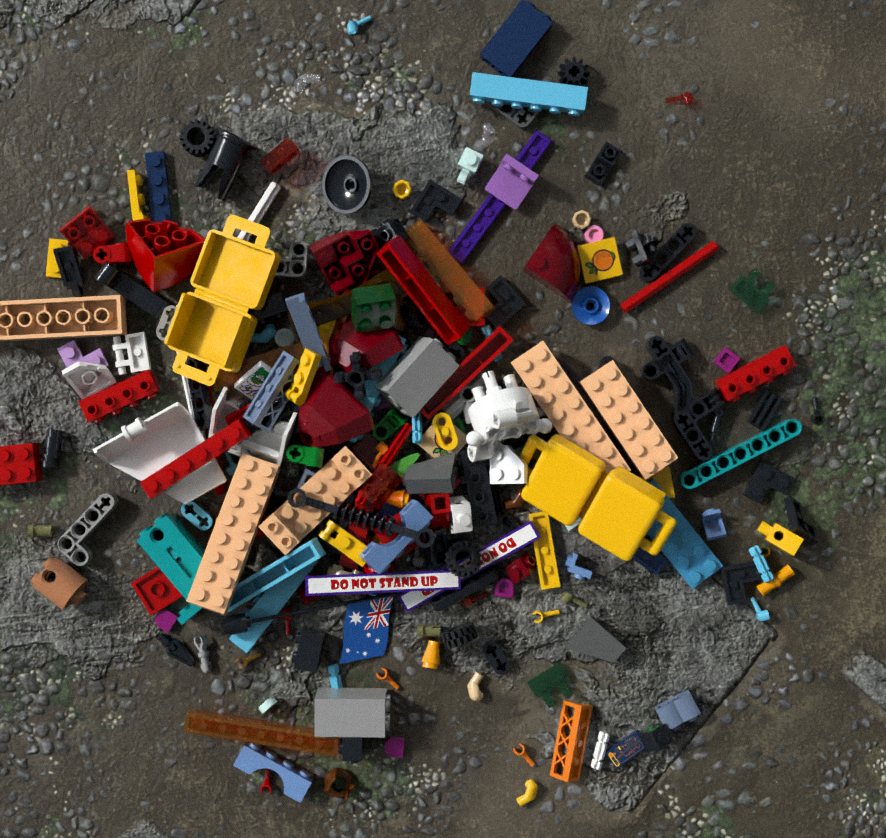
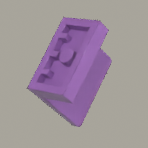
[485,153,539,210]

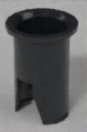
[194,127,257,202]

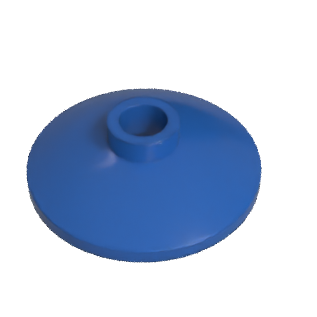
[572,286,610,325]

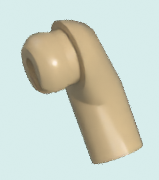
[467,671,484,701]

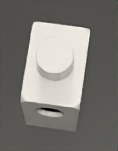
[447,495,473,534]

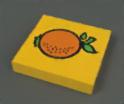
[577,237,623,284]

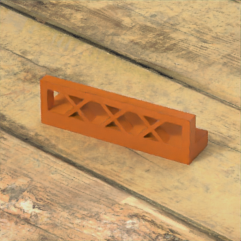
[550,700,593,782]

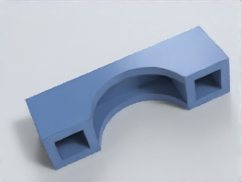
[359,499,433,574]
[233,741,313,803]

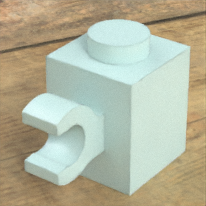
[457,147,483,185]

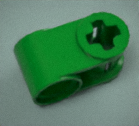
[373,407,408,441]
[286,445,325,468]

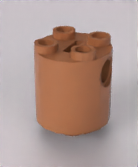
[30,557,88,611]

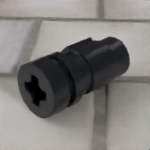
[40,429,64,469]

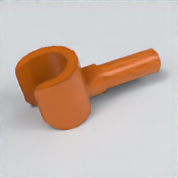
[371,441,388,468]
[376,667,400,690]
[513,743,535,767]

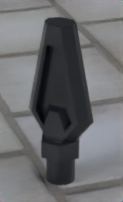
[157,633,196,667]

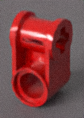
[93,243,132,265]

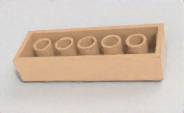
[579,360,678,480]

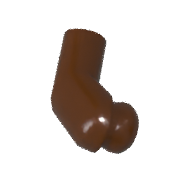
[504,487,526,511]

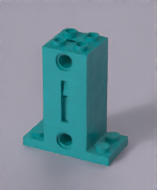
[136,513,246,625]

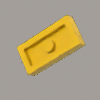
[46,238,70,278]

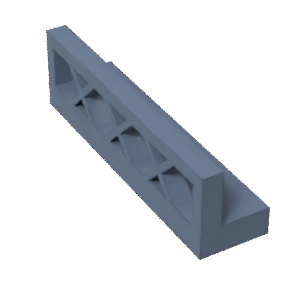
[285,292,331,371]
[243,351,300,433]

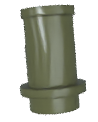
[28,523,53,538]
[417,623,440,638]

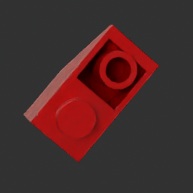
[425,493,451,531]

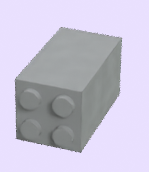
[374,336,459,417]
[315,687,391,738]

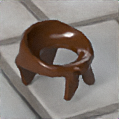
[324,767,355,801]

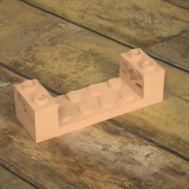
[258,446,372,555]

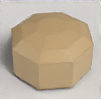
[572,210,591,230]

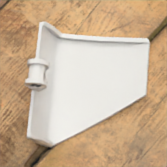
[93,402,227,504]

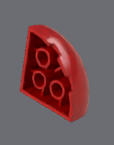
[126,219,205,293]

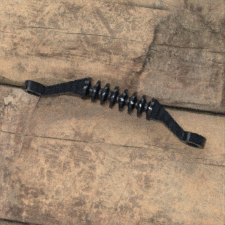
[287,488,436,548]

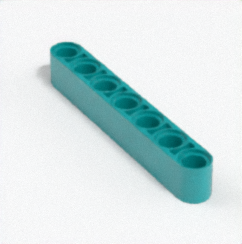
[678,419,802,489]

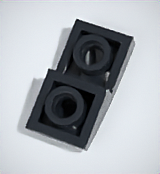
[584,141,623,186]

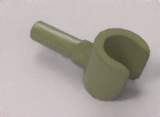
[560,591,587,608]

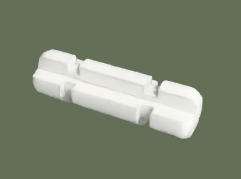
[591,731,610,770]

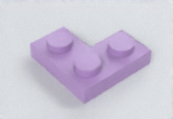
[57,340,110,367]

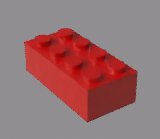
[0,443,43,485]

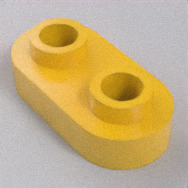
[432,412,458,450]

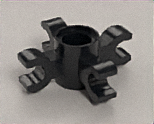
[333,351,383,401]

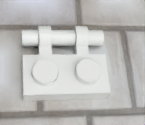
[112,332,151,375]

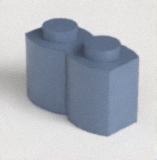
[654,690,701,731]

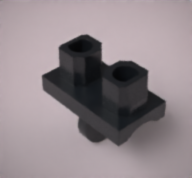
[625,230,659,267]

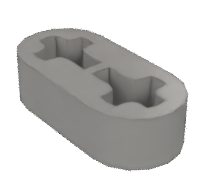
[156,305,177,341]

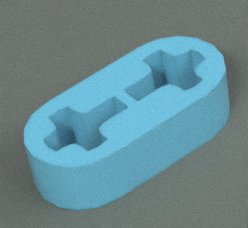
[181,501,214,530]

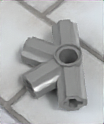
[441,369,489,424]

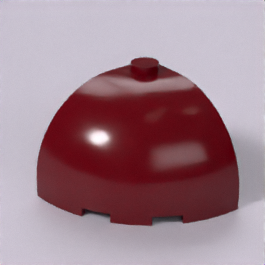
[523,222,580,303]

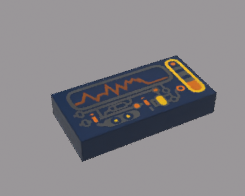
[605,730,645,769]

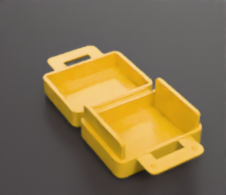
[164,215,281,386]
[519,434,677,561]

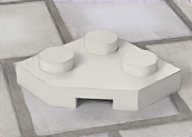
[62,361,116,399]
[490,445,528,484]

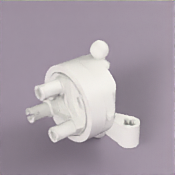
[466,371,552,462]

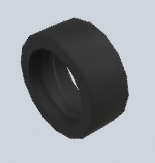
[400,295,431,329]

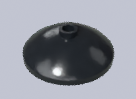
[322,155,372,214]

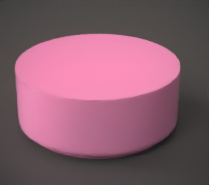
[584,225,604,243]

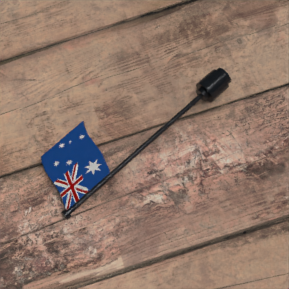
[222,592,397,664]

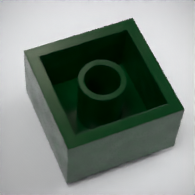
[351,283,396,333]

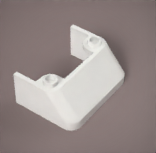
[208,387,297,467]

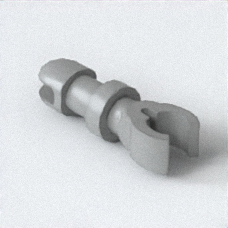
[194,635,212,673]

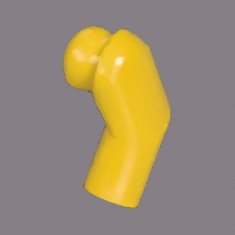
[516,779,538,807]

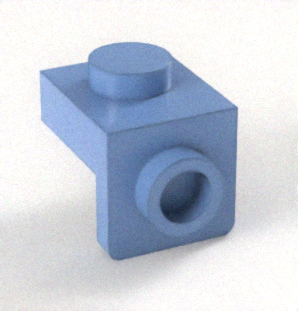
[701,508,726,541]
[565,552,592,580]

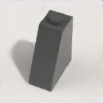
[402,452,459,494]
[565,616,626,663]

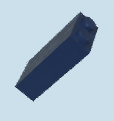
[480,0,553,77]

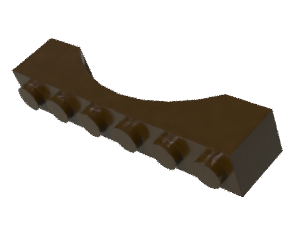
[287,269,404,335]

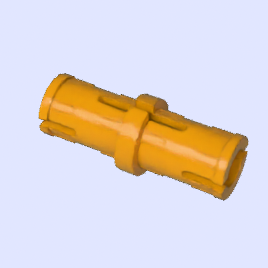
[756,564,795,597]

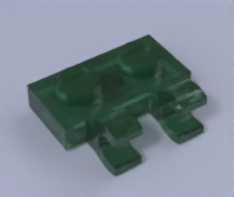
[728,268,775,314]
[527,662,572,708]

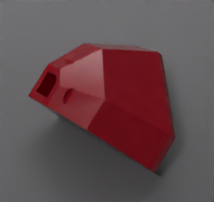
[308,230,379,296]
[328,314,405,375]
[298,372,375,447]

